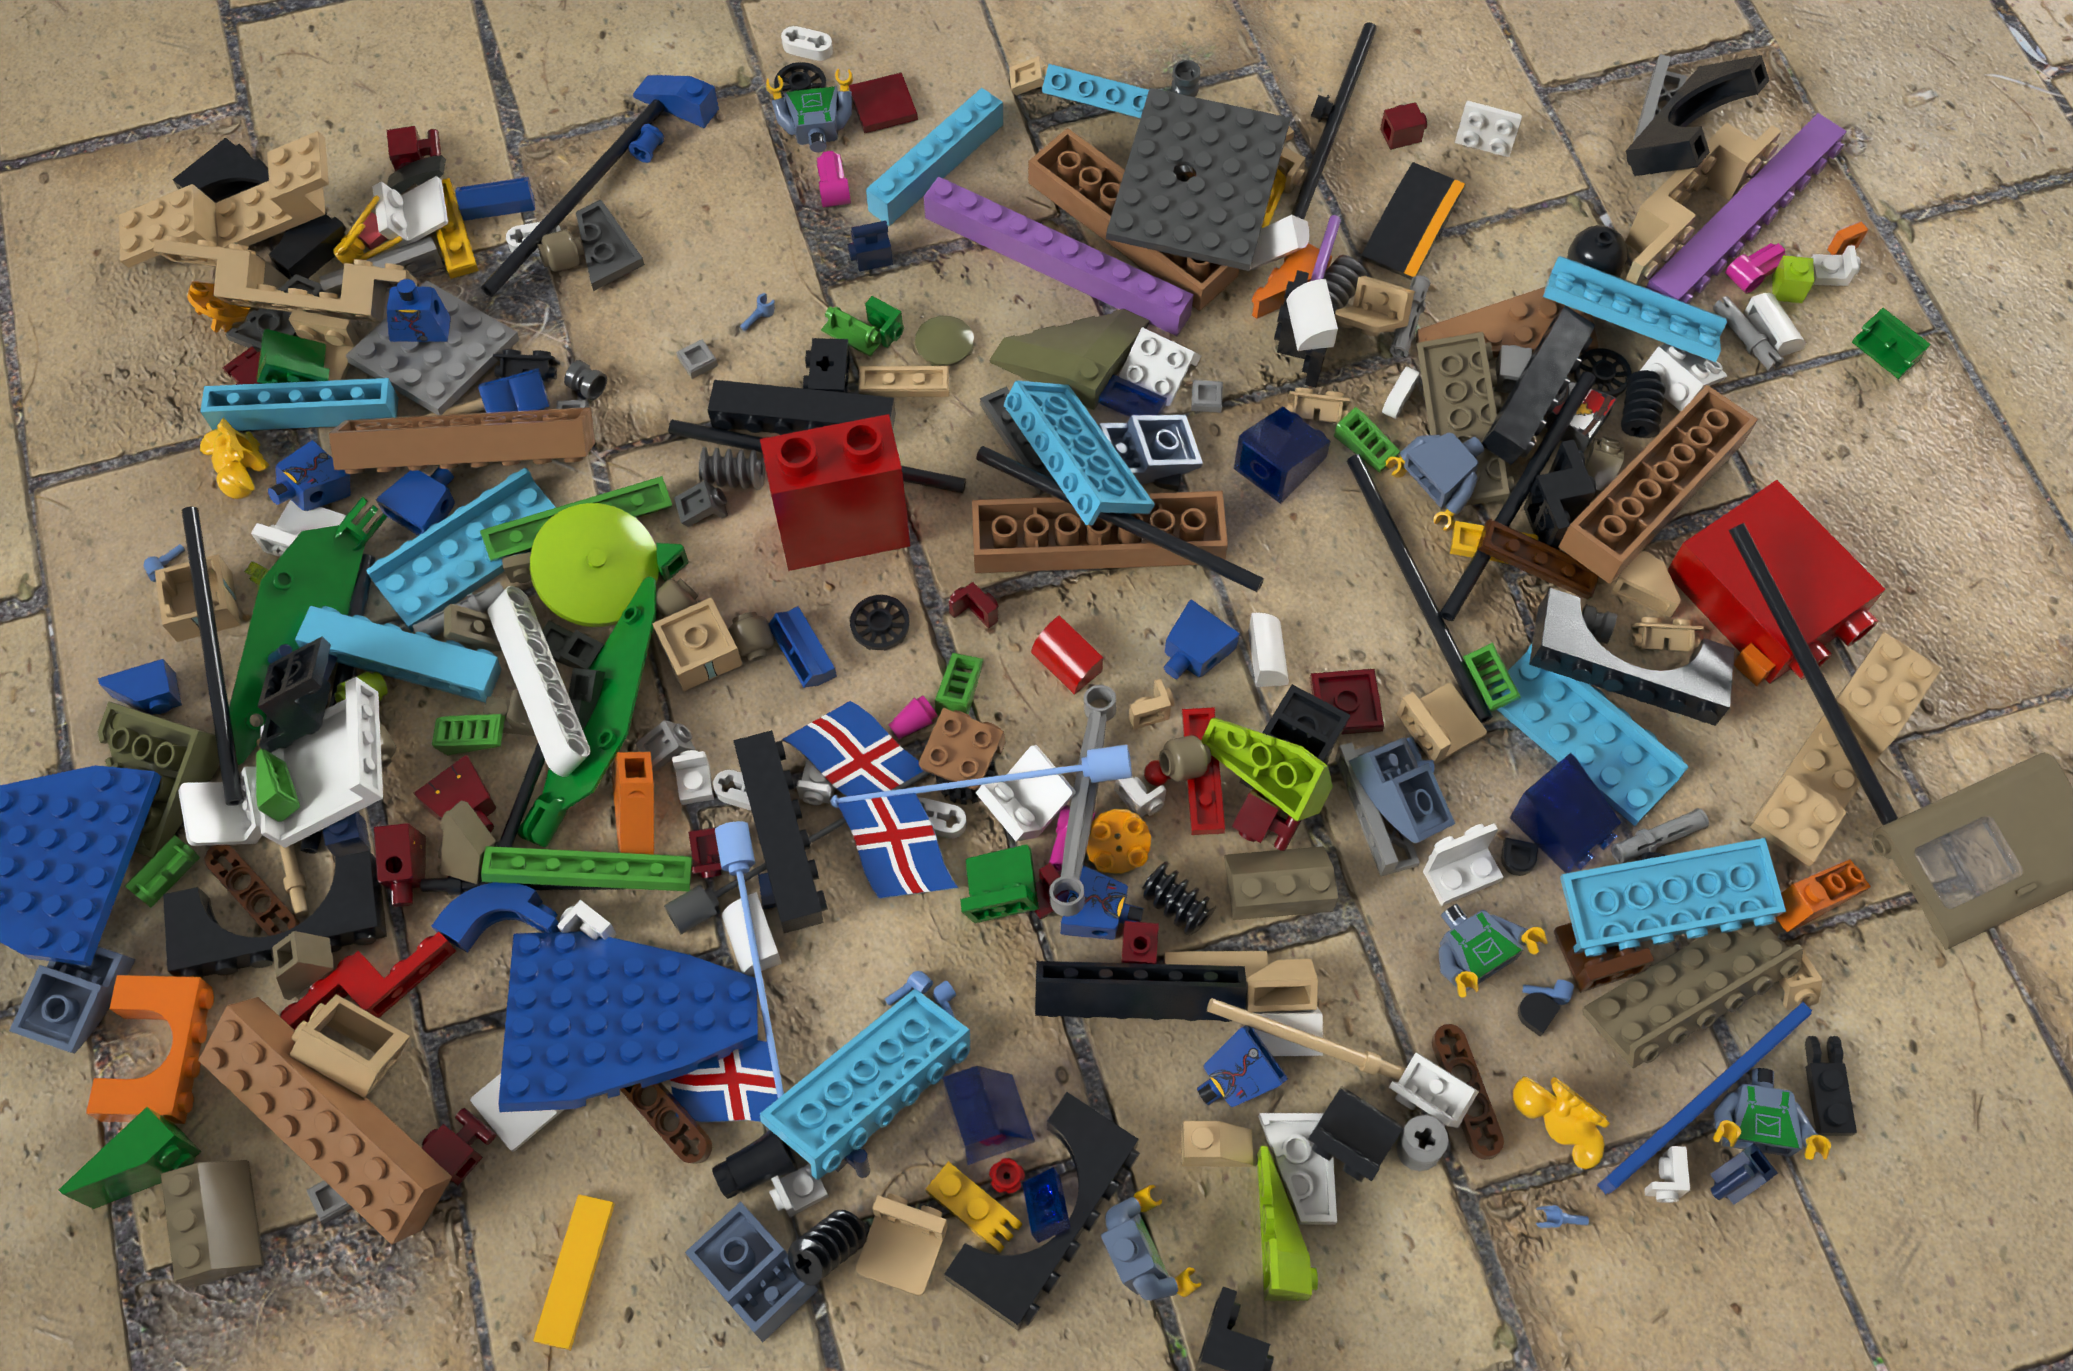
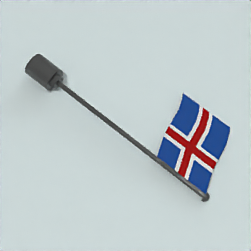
[664,701,934,935]

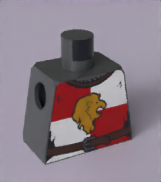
[1545,382,1617,454]

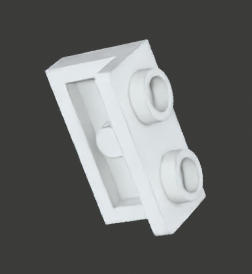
[1389,1053,1479,1128]

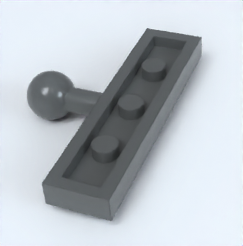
[980,386,1054,495]

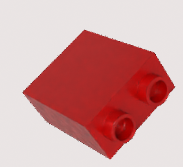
[760,414,911,571]
[1667,480,1886,684]

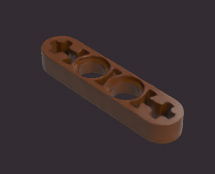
[204,845,300,936]
[1432,1024,1504,1160]
[620,1082,712,1164]

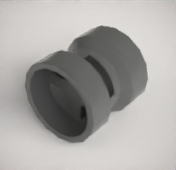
[1171,60,1200,97]
[564,360,607,400]
[1582,604,1617,644]

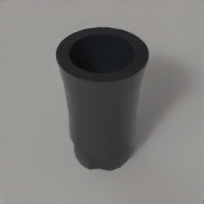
[712,1130,798,1199]

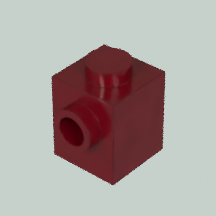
[1380,102,1427,150]
[1121,921,1159,964]

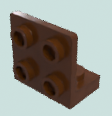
[1554,923,1654,993]

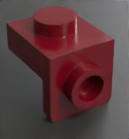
[949,582,999,629]
[688,826,722,878]
[1034,862,1069,919]

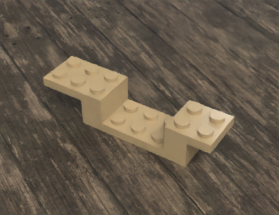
[1625,122,1781,288]
[119,131,329,268]
[153,236,418,323]
[1750,632,1942,867]

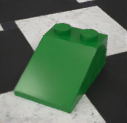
[58,1107,202,1209]

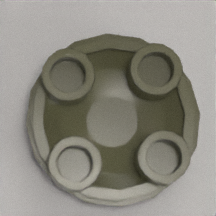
[915,316,974,366]

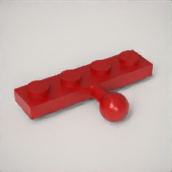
[1144,707,1225,835]

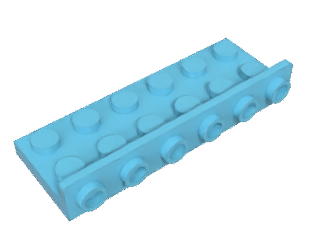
[1042,64,1149,118]
[1543,256,1727,362]
[1004,381,1155,525]
[366,468,556,632]
[1488,644,1689,826]
[1560,838,1786,957]
[760,989,970,1180]

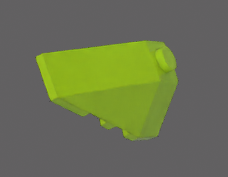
[1201,718,1333,822]
[1257,1146,1318,1301]

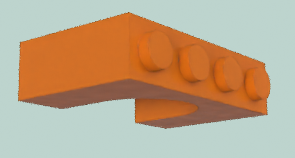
[86,975,214,1124]

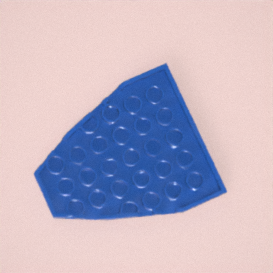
[0,765,162,966]
[498,931,758,1112]

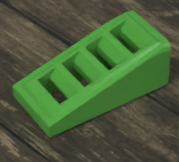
[1334,407,1400,473]
[1463,643,1521,712]
[935,653,983,716]
[432,714,505,756]
[256,748,300,822]

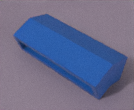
[455,177,535,221]
[769,606,837,688]

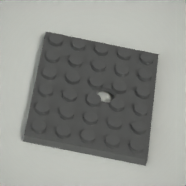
[1106,88,1290,271]

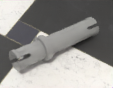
[1390,275,1431,358]
[1713,296,1784,372]
[412,582,504,637]
[1611,808,1709,864]

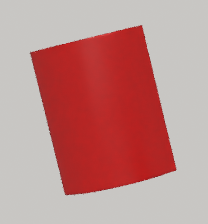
[1031,615,1103,695]

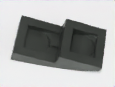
[387,155,446,195]
[542,620,604,670]
[568,668,605,730]

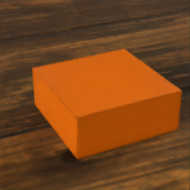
[1827,221,1868,255]
[1733,643,1775,686]

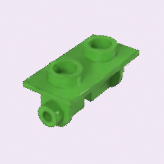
[821,306,882,357]
[125,835,201,908]

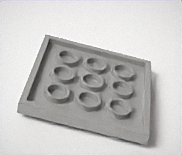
[346,280,519,415]

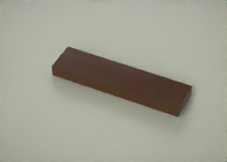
[1477,519,1599,600]

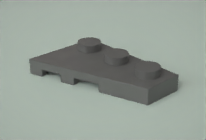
[576,199,645,291]
[225,274,324,352]

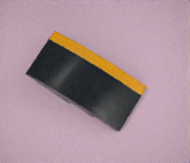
[1361,162,1465,280]

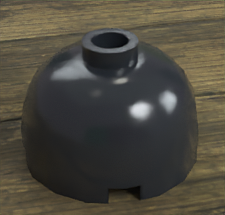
[1567,225,1628,278]

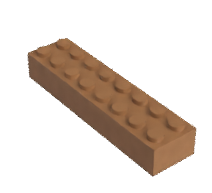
[1028,128,1239,311]
[1559,385,1758,584]
[329,407,595,474]
[972,491,1228,573]
[198,997,452,1245]

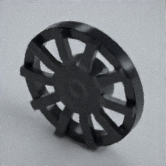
[774,62,826,97]
[1574,348,1632,398]
[850,595,910,651]

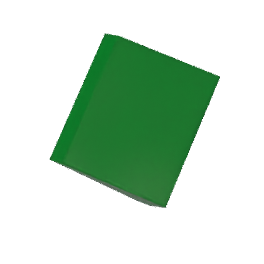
[656,543,689,582]

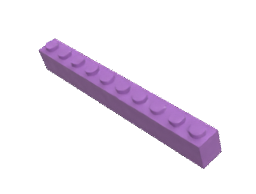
[1646,113,1847,304]
[924,176,1193,336]

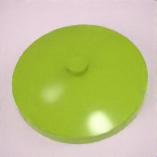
[530,503,659,627]

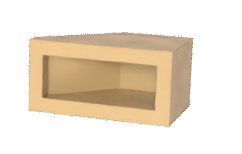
[1612,551,1681,618]
[1247,959,1318,1012]
[1181,1121,1253,1167]

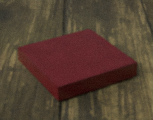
[849,72,918,134]
[1310,669,1384,735]

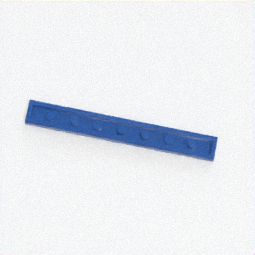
[1597,1002,1812,1195]

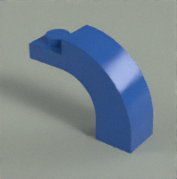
[431,882,561,953]

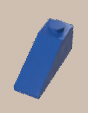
[633,75,719,128]

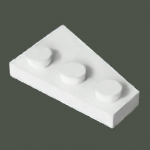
[1258,1113,1337,1225]

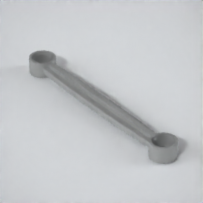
[1049,685,1116,916]

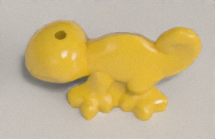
[200,418,270,499]
[1513,1076,1610,1170]

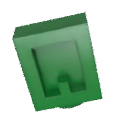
[865,296,904,348]

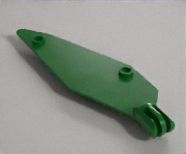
[229,497,388,765]
[517,576,656,848]

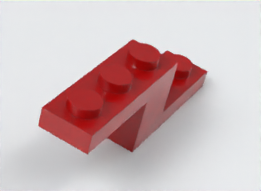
[280,932,456,1030]

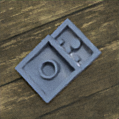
[1098,415,1203,484]
[1349,737,1455,844]
[9,947,136,1054]
[685,1201,818,1343]

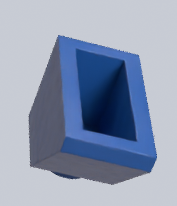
[98,659,182,714]

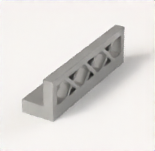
[1633,54,1687,142]
[319,236,444,298]
[1335,742,1420,876]

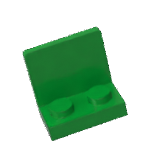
[257,329,330,384]
[960,844,1039,924]

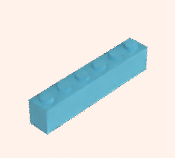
[866,88,1003,226]
[200,378,399,431]
[295,606,502,703]

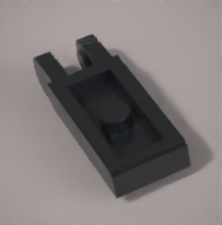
[1805,1036,1857,1136]

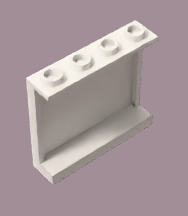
[260,677,383,848]

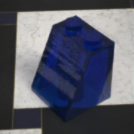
[1234,406,1331,504]
[1510,753,1622,873]
[942,1066,1035,1165]

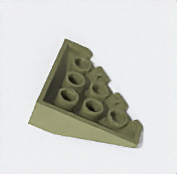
[990,309,1150,411]
[97,701,219,858]

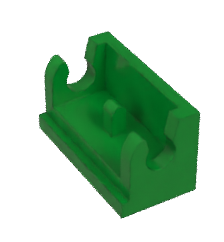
[1852,307,1931,379]

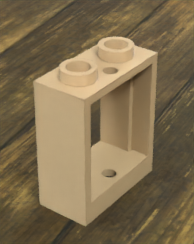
[289,994,410,1098]

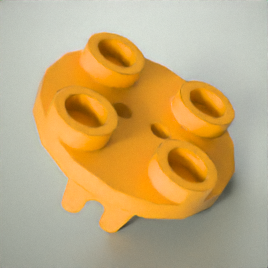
[187,281,251,333]
[1086,809,1151,874]

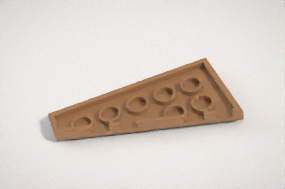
[1416,286,1599,358]

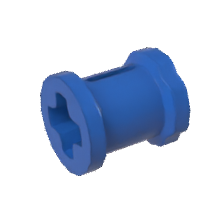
[629,124,664,163]

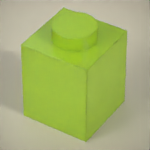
[1772,255,1814,303]

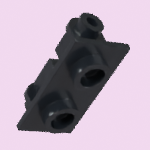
[493,349,560,382]

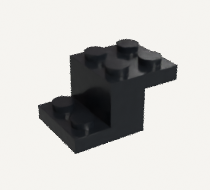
[1274,270,1337,388]
[1523,439,1596,550]
[257,636,331,753]
[1239,684,1351,790]
[1308,1086,1403,1182]
[1195,1287,1274,1371]

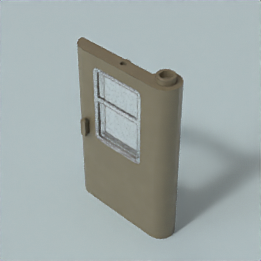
[1872,752,2073,950]

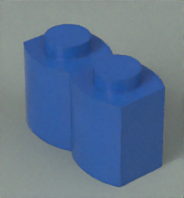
[478,369,550,413]

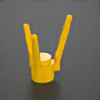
[333,195,403,264]

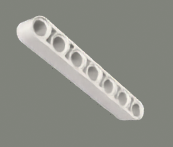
[487,586,590,777]

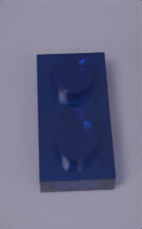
[1099,374,1167,417]
[1022,1167,1071,1243]

